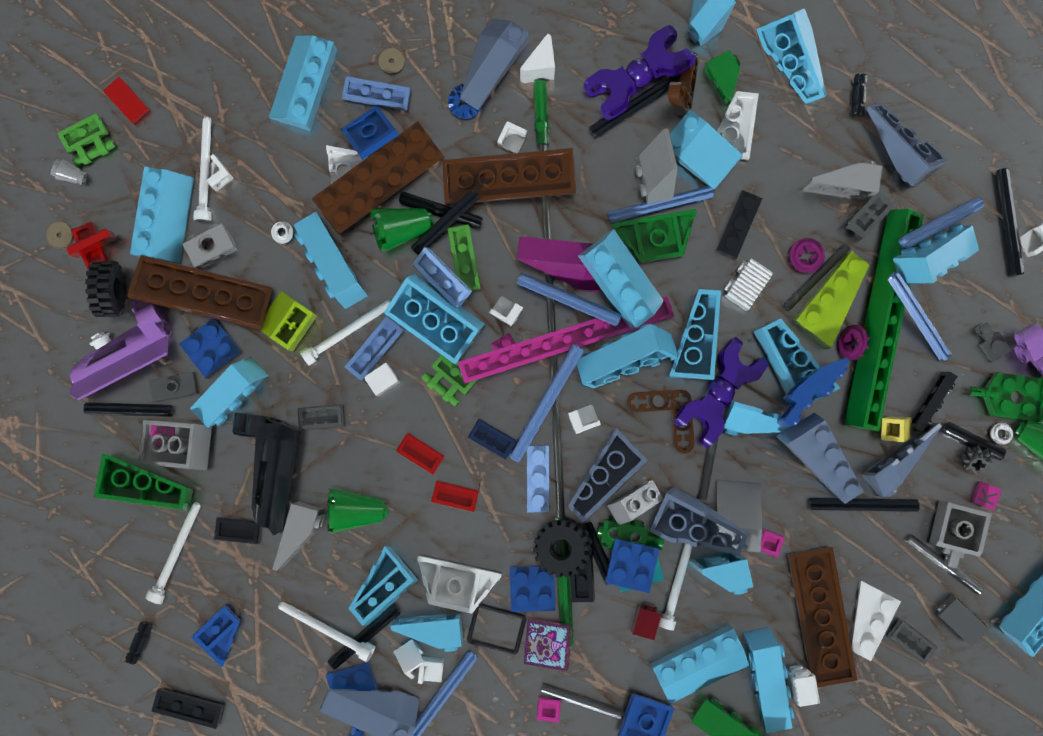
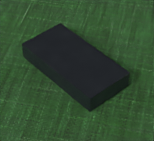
[214,517,261,544]

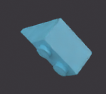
[670,110,743,190]
[391,612,464,652]

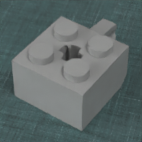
[929,501,992,568]

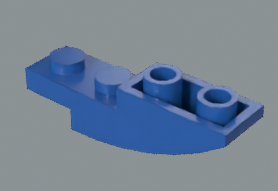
[777,358,850,428]

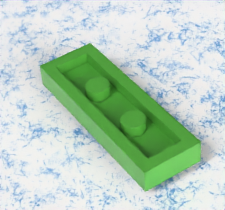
[447,224,481,291]

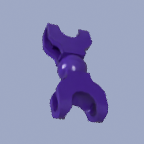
[583,25,696,120]
[673,337,769,448]

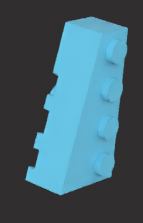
[294,212,368,309]
[753,318,840,402]
[743,627,794,734]

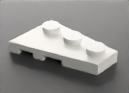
[717,91,759,160]
[850,580,901,661]

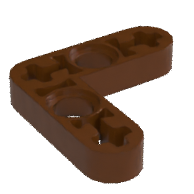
[668,52,698,115]
[627,390,694,454]

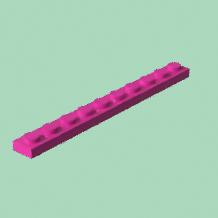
[458,296,674,384]

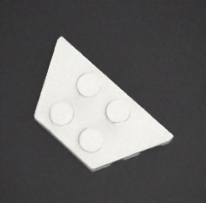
[417,555,502,614]

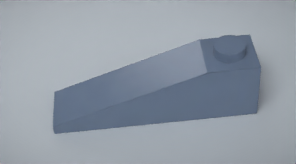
[460,19,530,110]
[319,689,420,736]

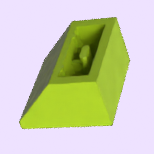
[259,291,318,352]

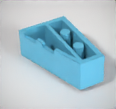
[190,357,269,428]
[348,546,418,626]

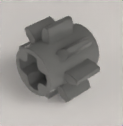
[962,445,992,474]

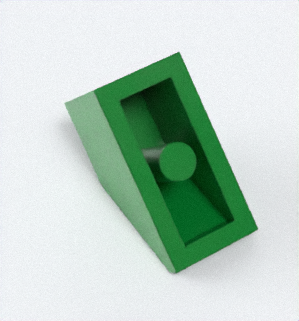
[704,50,741,106]

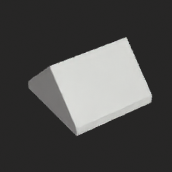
[520,34,555,83]

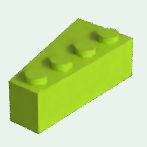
[791,251,869,349]

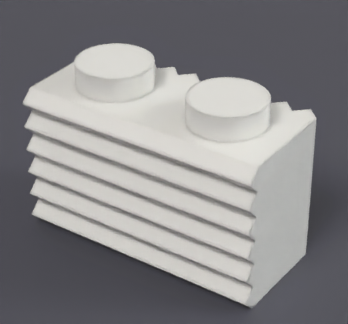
[724,258,773,311]
[786,665,820,707]

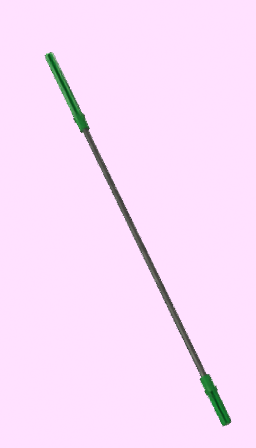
[533,80,574,647]

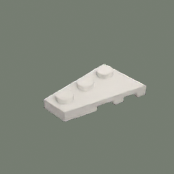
[326,145,370,184]

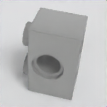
[182,223,239,270]
[608,480,663,525]

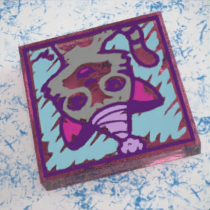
[524,618,572,671]

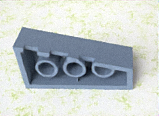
[777,413,864,504]

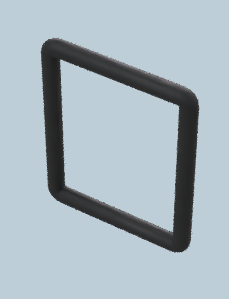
[467,604,527,655]

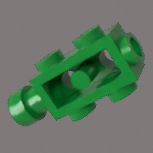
[597,516,665,550]

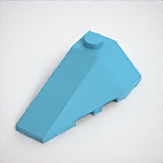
[688,0,736,47]
[756,8,826,104]
[723,401,800,437]

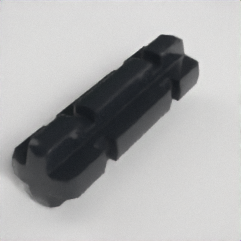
[852,73,867,117]
[124,621,153,665]

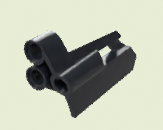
[232,413,298,536]

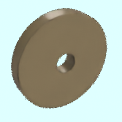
[378,48,405,75]
[46,222,73,248]

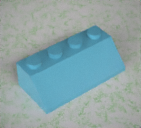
[269,35,337,131]
[130,167,195,264]
[578,229,664,329]
[384,273,485,364]
[689,552,753,595]
[999,575,1043,657]
[650,625,749,704]

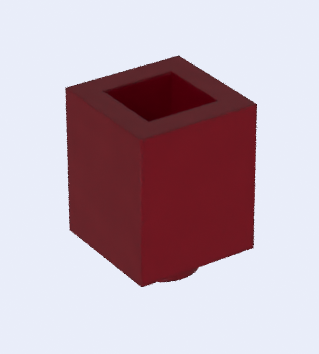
[631,603,662,640]

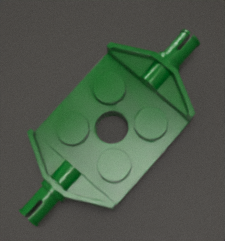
[969,372,1043,422]

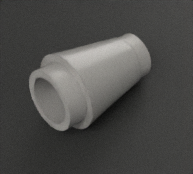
[51,159,87,185]

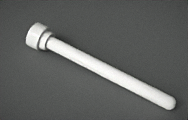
[193,116,212,222]
[299,299,392,366]
[145,502,201,605]
[659,543,693,631]
[278,601,376,662]

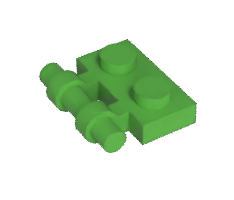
[57,113,116,167]
[422,355,477,406]

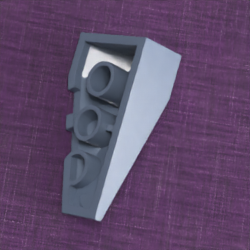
[866,103,948,186]
[862,423,942,497]
[650,486,749,555]

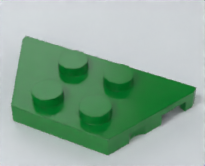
[612,209,697,264]

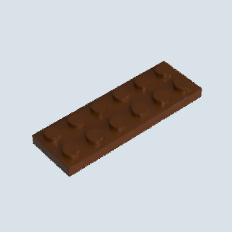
[312,121,444,235]
[442,148,576,205]
[127,255,273,330]
[787,547,857,687]

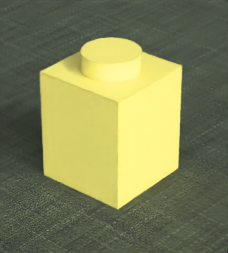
[881,416,912,442]

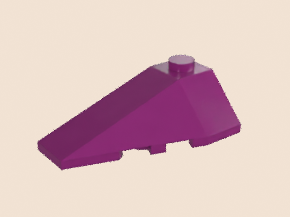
[517,237,601,292]

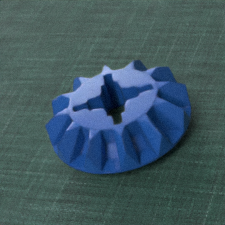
[448,84,482,119]

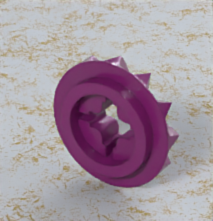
[789,238,825,273]
[838,325,870,360]

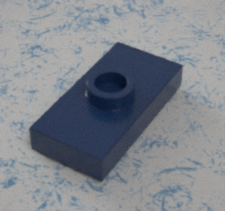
[468,418,517,460]

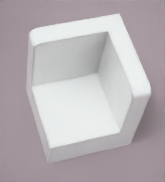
[498,121,527,154]
[206,154,234,191]
[1019,223,1043,257]
[489,296,523,328]
[365,363,400,396]
[568,405,601,434]
[393,639,424,679]
[418,656,444,684]

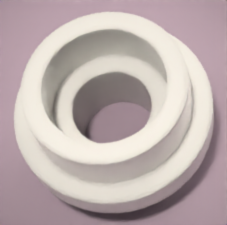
[271,221,294,244]
[89,331,112,350]
[990,423,1013,445]

